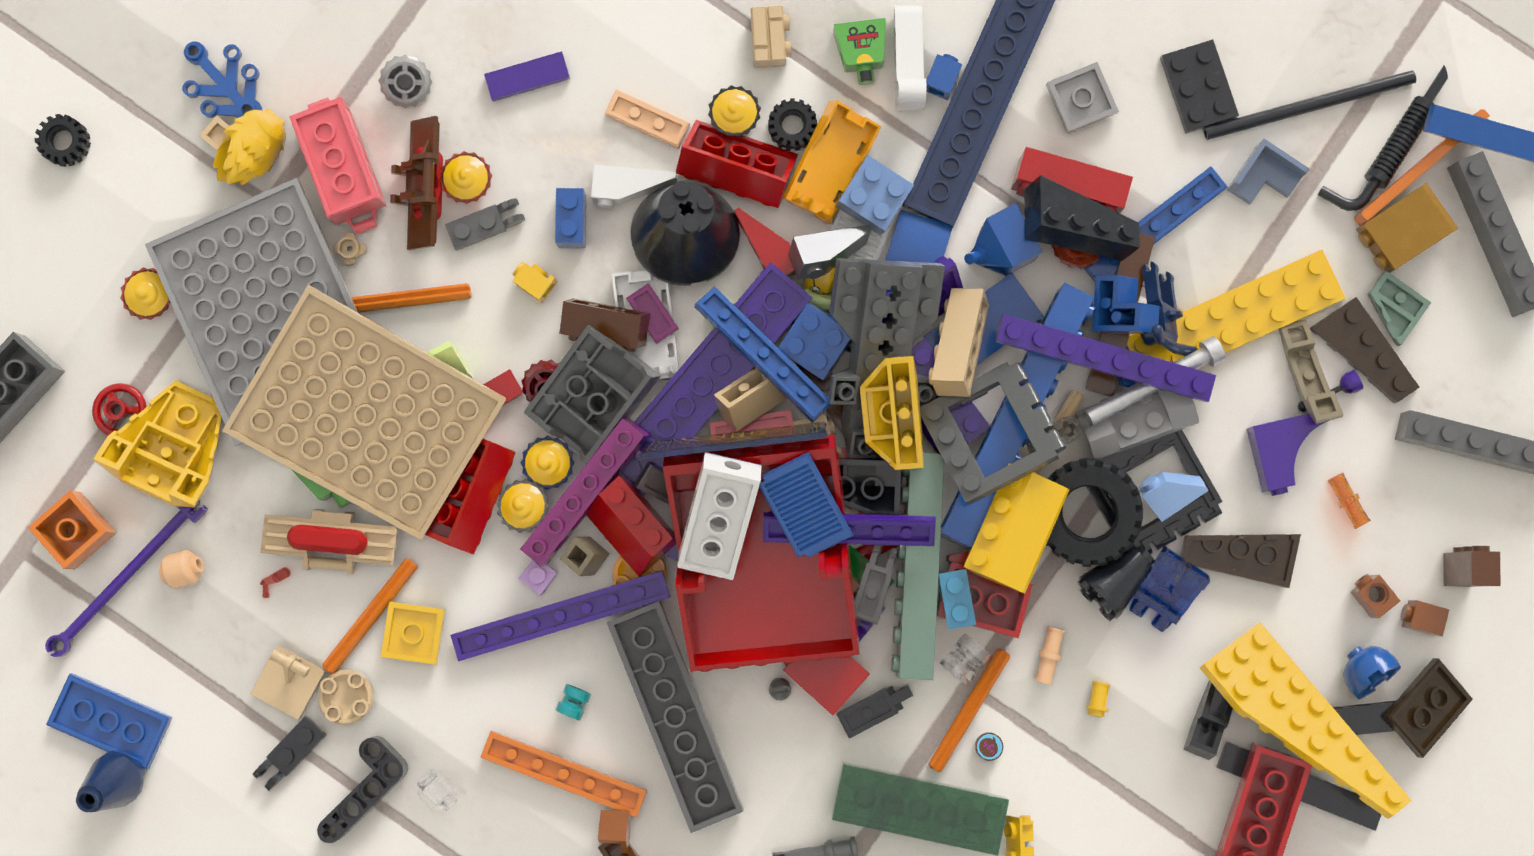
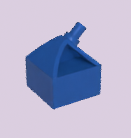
[964,203,1042,276]

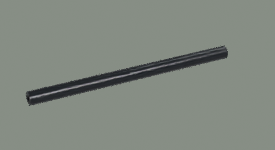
[1203,70,1416,140]

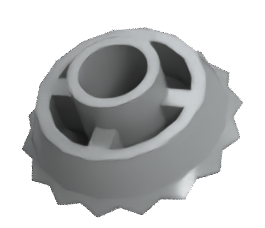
[378,54,432,108]

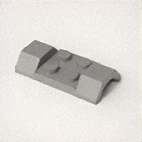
[1075,389,1199,459]

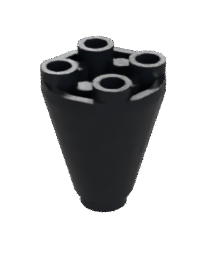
[1077,545,1155,622]

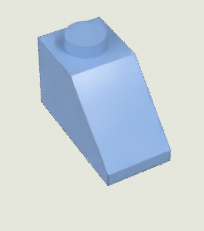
[1139,472,1208,522]

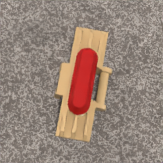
[260,509,398,574]

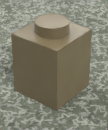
[560,537,610,576]

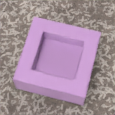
[518,560,558,595]

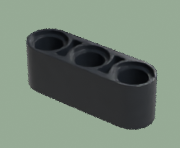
[1333,701,1396,735]

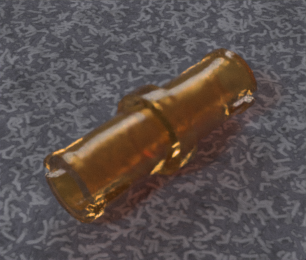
[1327,472,1371,529]

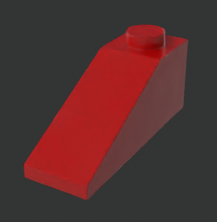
[734,208,796,277]

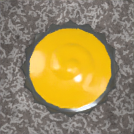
[496,479,549,533]

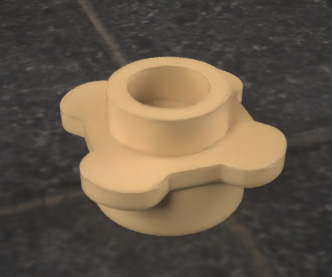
[333,232,366,265]

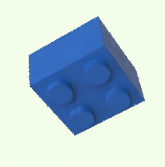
[778,303,852,380]

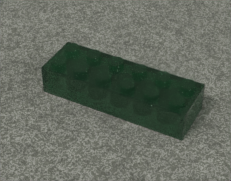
[831,762,1009,856]

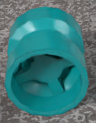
[555,684,592,720]

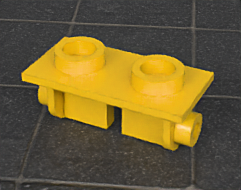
[1004,815,1034,856]

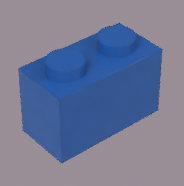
[555,188,586,248]

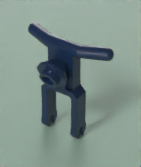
[1141,261,1198,356]

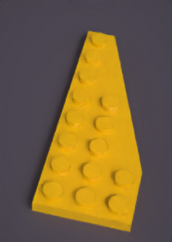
[1200,623,1412,819]

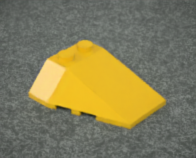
[93,380,222,507]

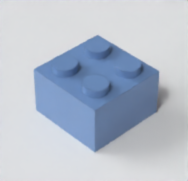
[835,155,914,235]

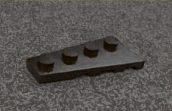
[1179,534,1301,588]

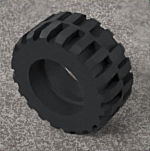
[1046,458,1143,567]

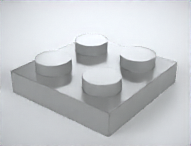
[1046,62,1119,134]

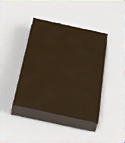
[1383,658,1473,758]

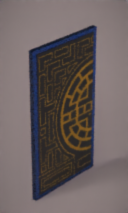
[635,422,827,460]

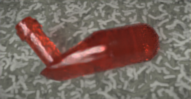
[260,567,291,598]

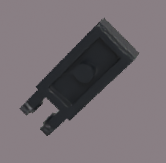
[252,716,326,791]

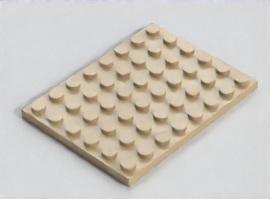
[222,285,506,540]

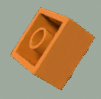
[28,490,117,570]

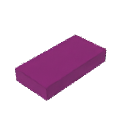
[626,283,679,345]

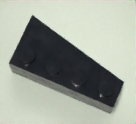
[1024,175,1140,261]

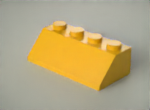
[964,464,1069,594]

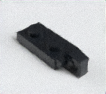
[836,685,913,739]

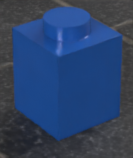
[926,54,962,100]

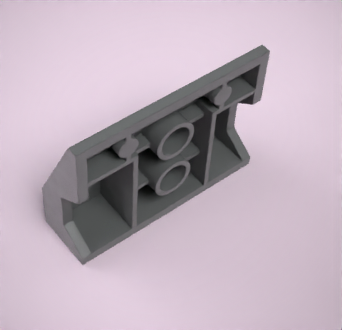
[524,325,661,464]

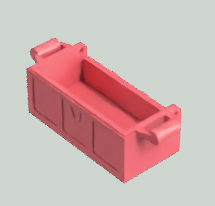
[289,97,387,234]

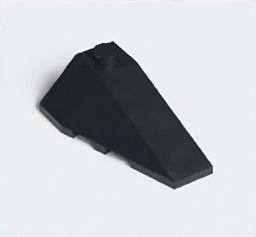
[839,458,902,515]

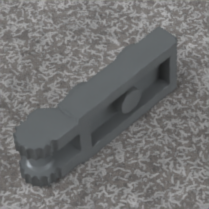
[445,198,525,251]
[855,545,899,625]

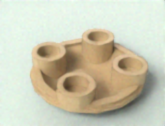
[318,670,373,725]

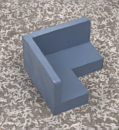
[1227,139,1309,204]

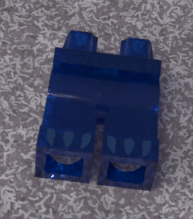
[1129,545,1210,632]

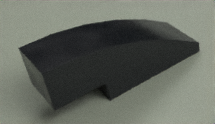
[1183,680,1233,760]

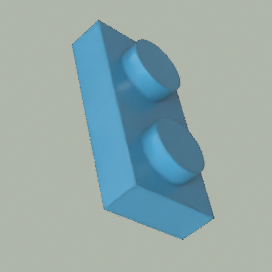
[938,569,976,630]

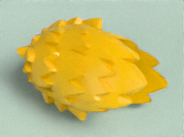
[213,108,286,185]

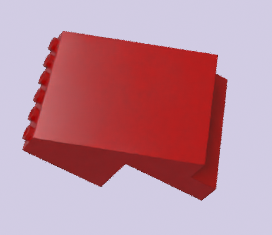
[663,435,859,672]

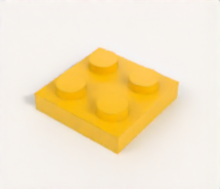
[381,602,446,665]

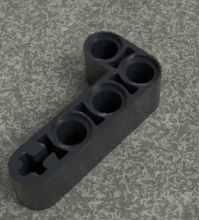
[317,736,408,843]

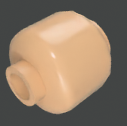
[158,549,203,589]

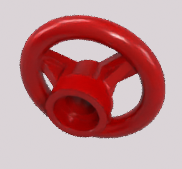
[92,383,147,436]

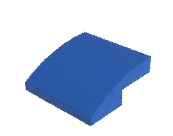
[885,210,953,263]

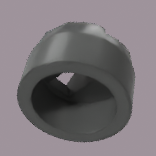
[769,678,791,700]

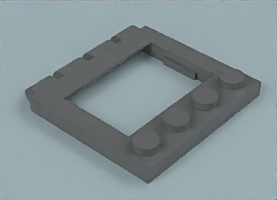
[920,362,1066,506]

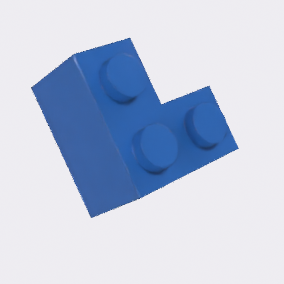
[1092,275,1160,334]

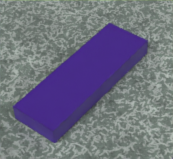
[484,51,570,102]

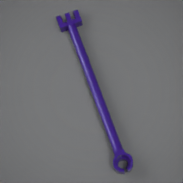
[45,501,208,657]

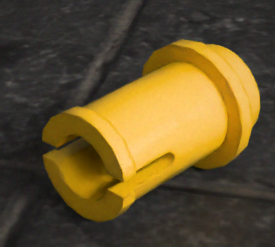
[1086,681,1110,718]

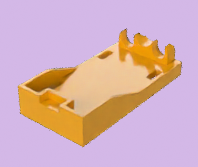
[782,100,882,224]

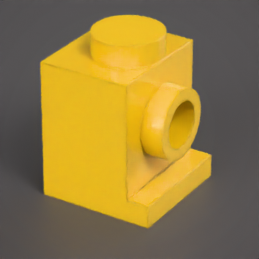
[512,262,558,303]

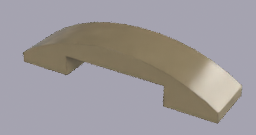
[1279,319,1344,424]

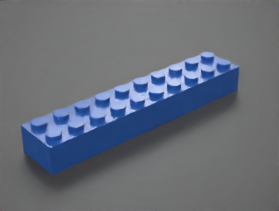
[941,282,1095,549]

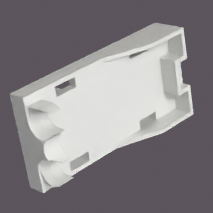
[611,271,679,381]

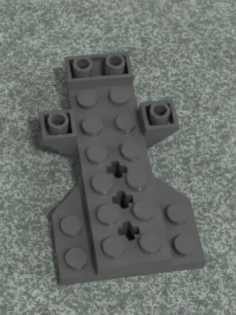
[828,258,945,459]

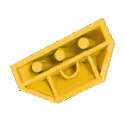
[860,356,924,470]

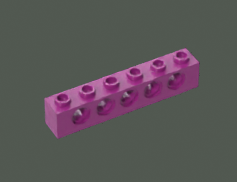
[520,418,649,567]

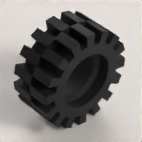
[768,98,817,151]
[34,114,91,167]

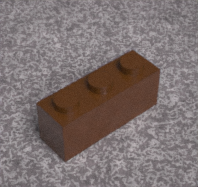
[559,298,650,352]
[1443,546,1501,587]

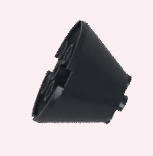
[630,181,740,286]

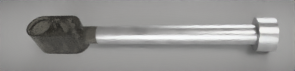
[1027,336,1226,454]

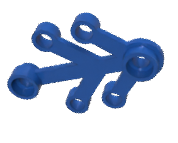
[182,41,263,118]

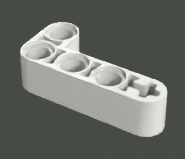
[894,6,926,110]

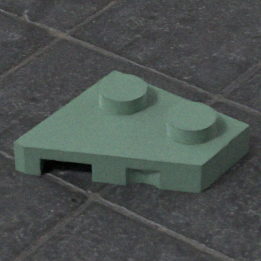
[1367,271,1431,346]

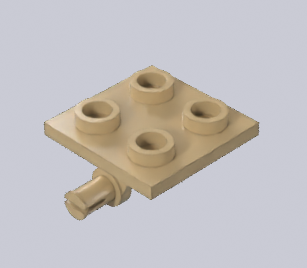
[250,645,326,720]

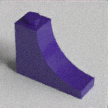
[1246,414,1334,496]

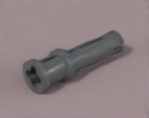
[772,836,858,856]

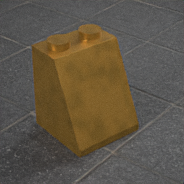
[1356,183,1459,273]

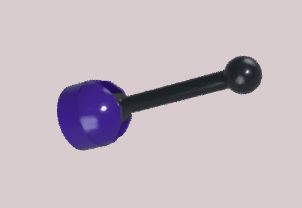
[1297,370,1364,412]

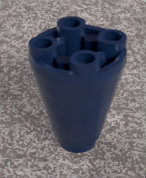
[76,751,145,813]

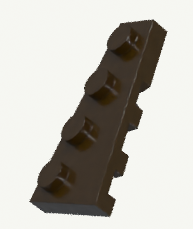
[1310,297,1420,403]

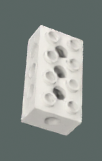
[677,452,762,580]

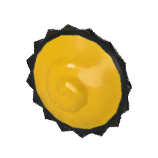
[708,85,761,137]

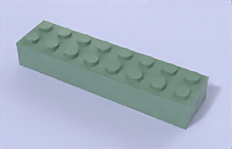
[891,453,944,680]

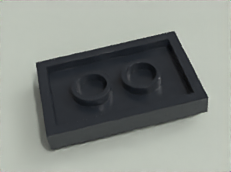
[1160,39,1239,134]

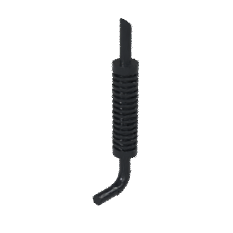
[1318,65,1448,211]

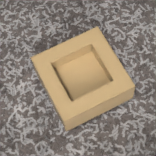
[199,115,229,151]

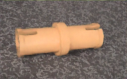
[1035,626,1065,685]

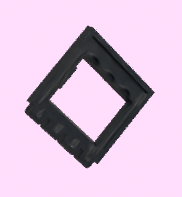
[1086,430,1223,554]

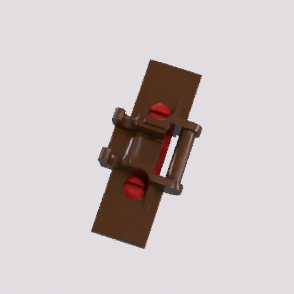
[390,116,443,250]

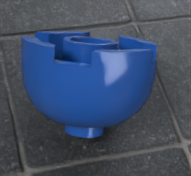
[1343,646,1401,700]

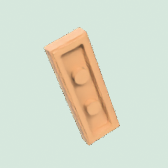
[605,90,690,149]

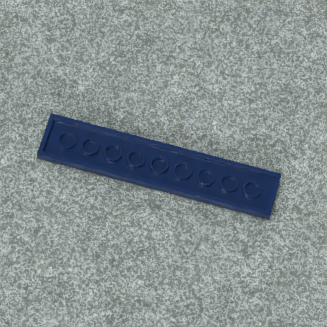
[903,0,1055,227]

